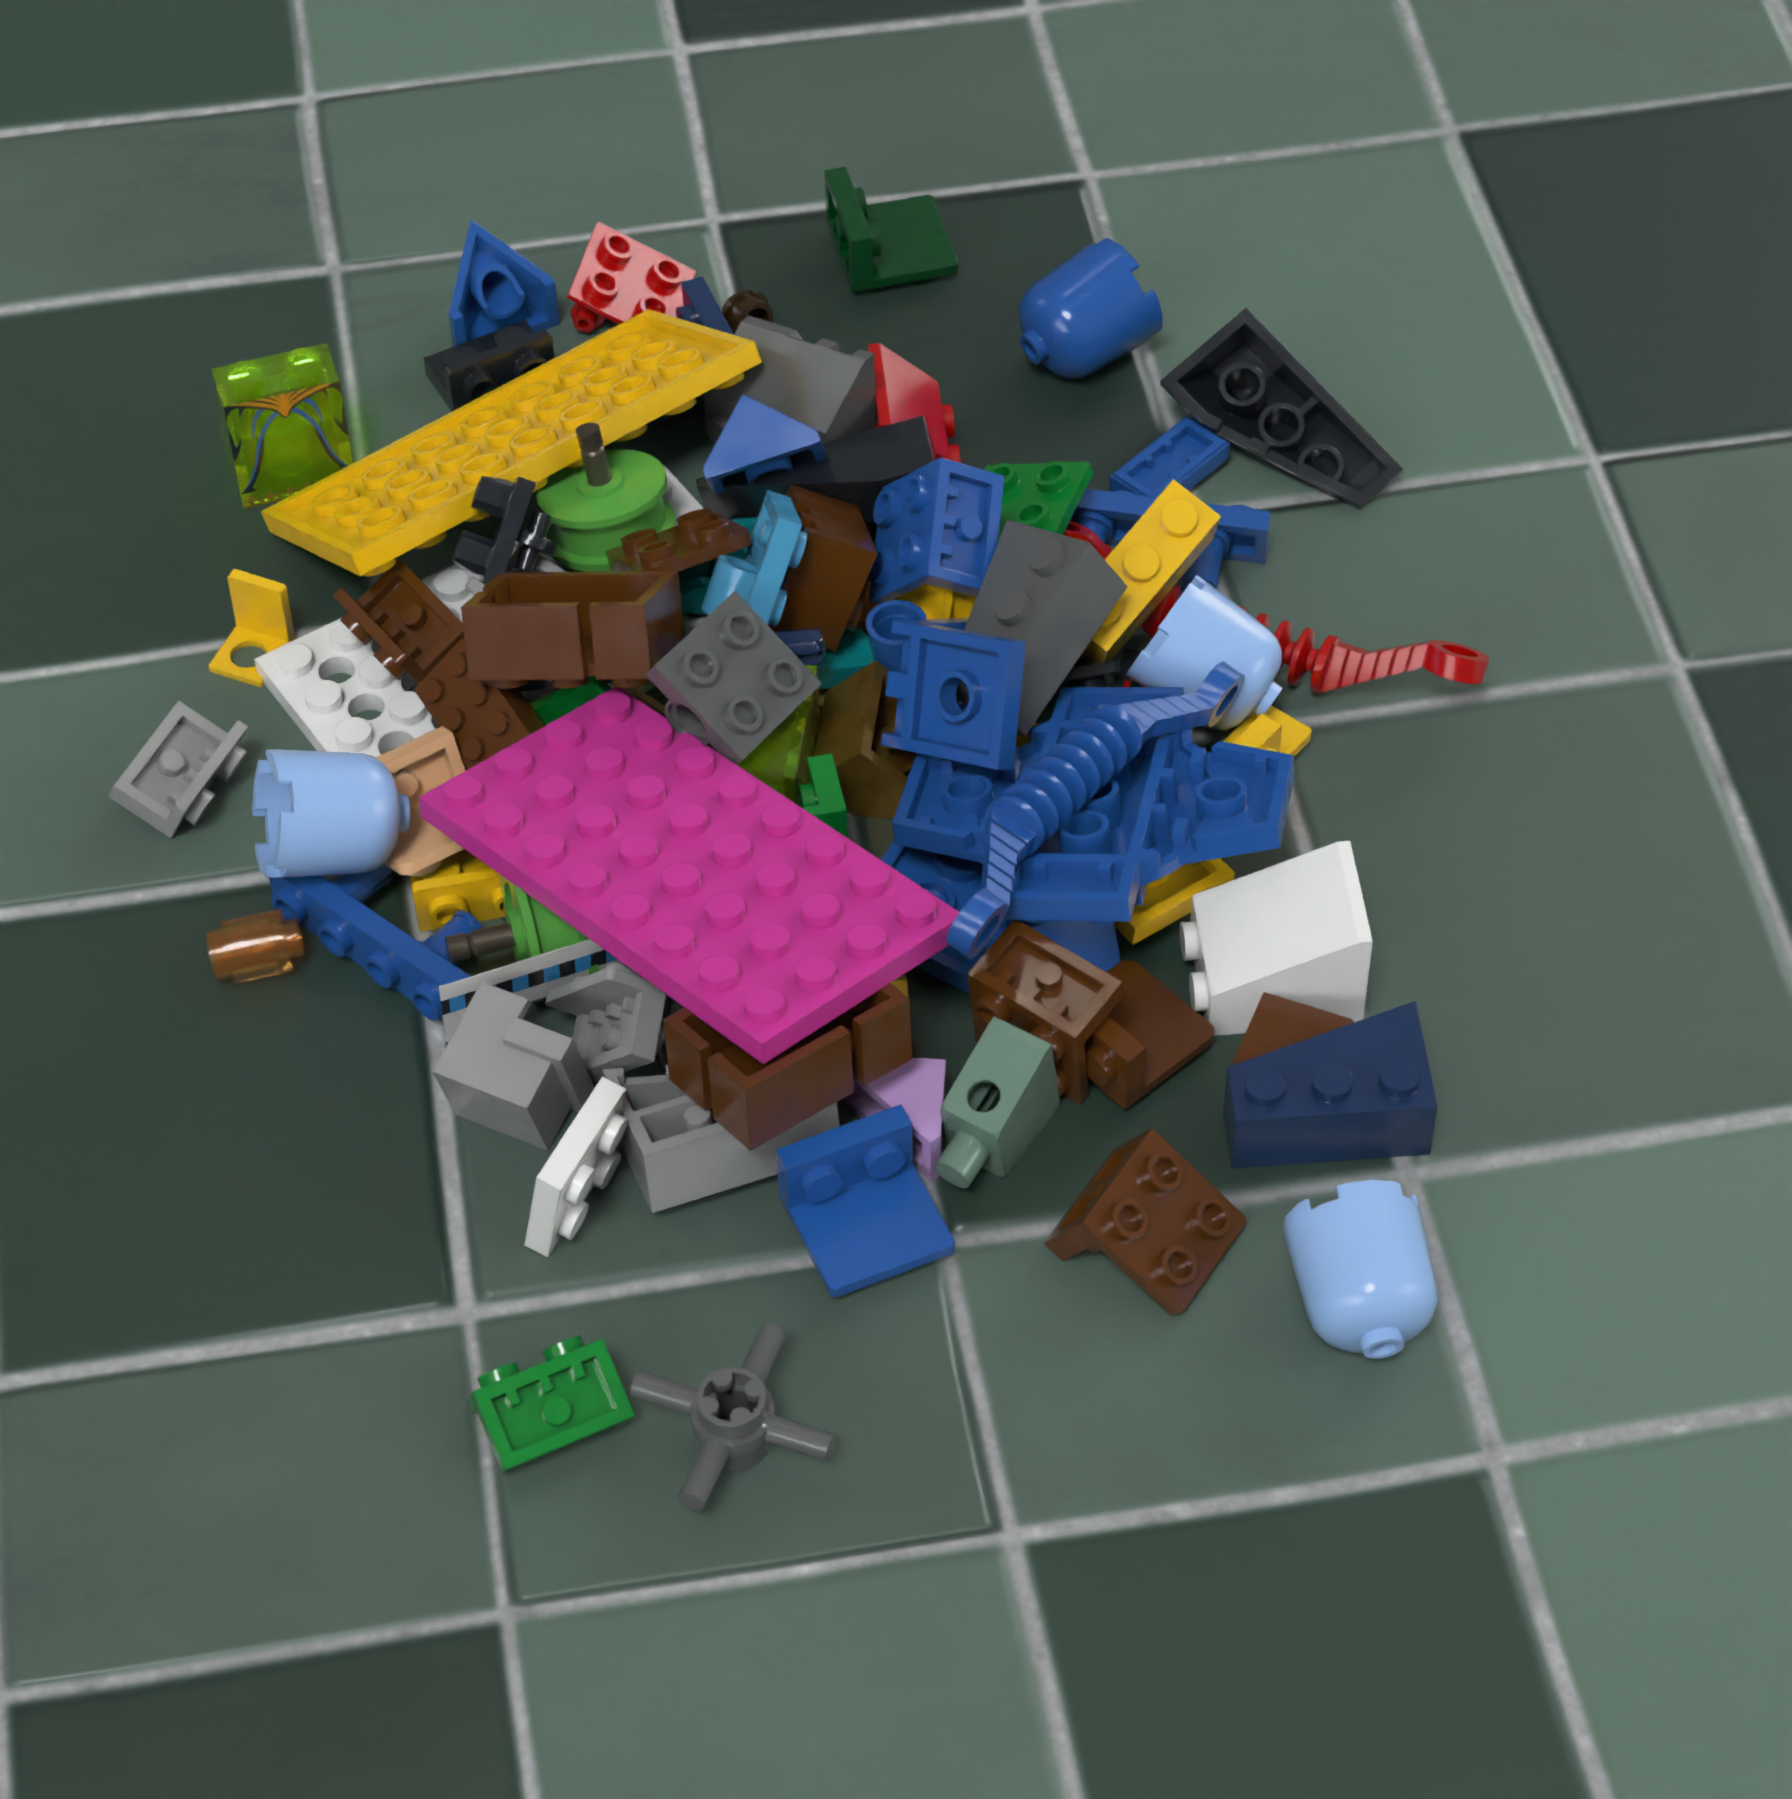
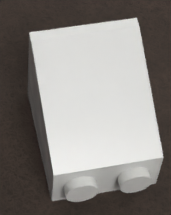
[1180,841,1373,1036]

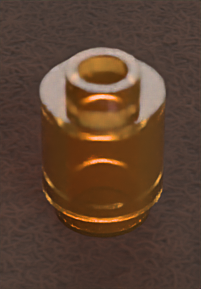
[206,908,305,984]

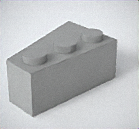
[603,1065,839,1213]

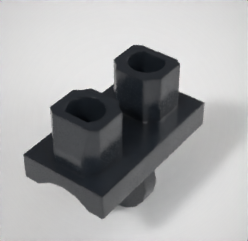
[451,476,560,585]

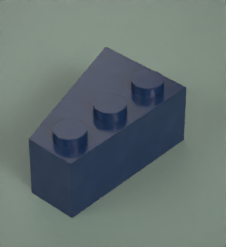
[1223,1001,1437,1169]

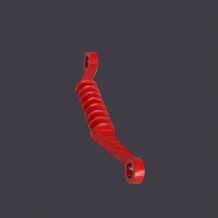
[1063,521,1490,695]

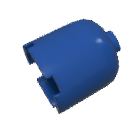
[1019,238,1163,379]

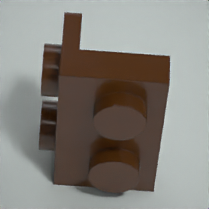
[333,558,464,683]

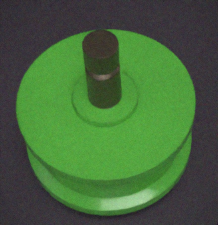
[536,423,677,572]

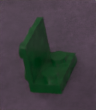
[824,167,958,292]

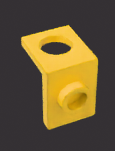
[209,569,295,687]

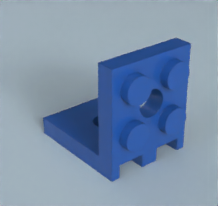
[881,618,1026,770]

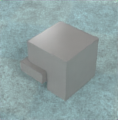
[433,981,595,1151]

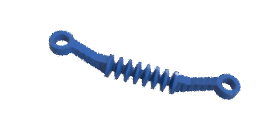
[946,661,1245,959]

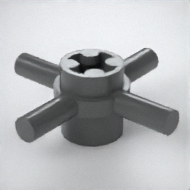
[630,1323,837,1510]

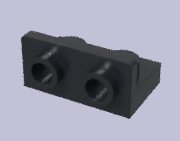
[423,320,554,411]

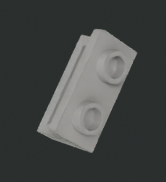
[108,700,249,838]
[545,963,666,1083]

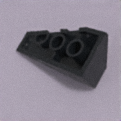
[1160,308,1404,509]
[696,415,938,522]

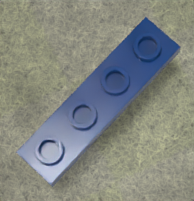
[1070,489,1270,592]
[269,864,483,1022]

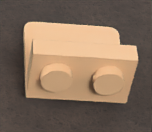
[375,726,466,876]

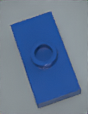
[1109,417,1230,497]

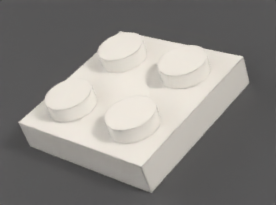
[524,1076,628,1257]

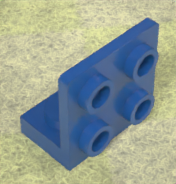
[867,457,1005,604]
[776,1104,955,1297]

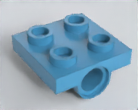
[701,490,807,627]

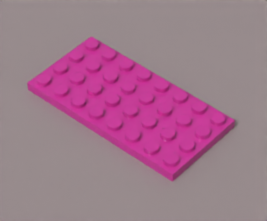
[419,687,959,1064]

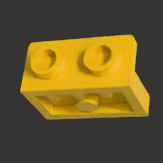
[409,849,505,932]

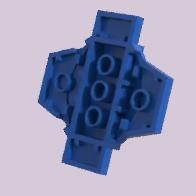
[892,687,1295,924]

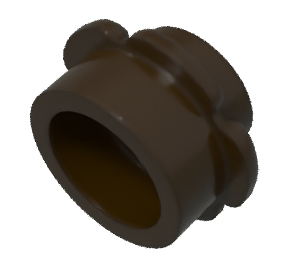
[722,289,773,334]

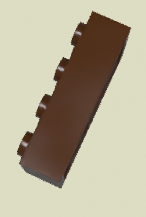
[414,638,545,769]

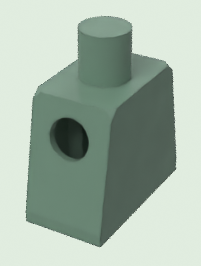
[934,1016,1060,1188]

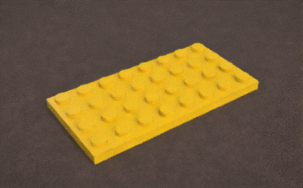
[261,309,762,577]

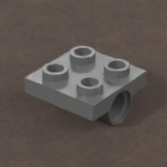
[645,591,822,765]

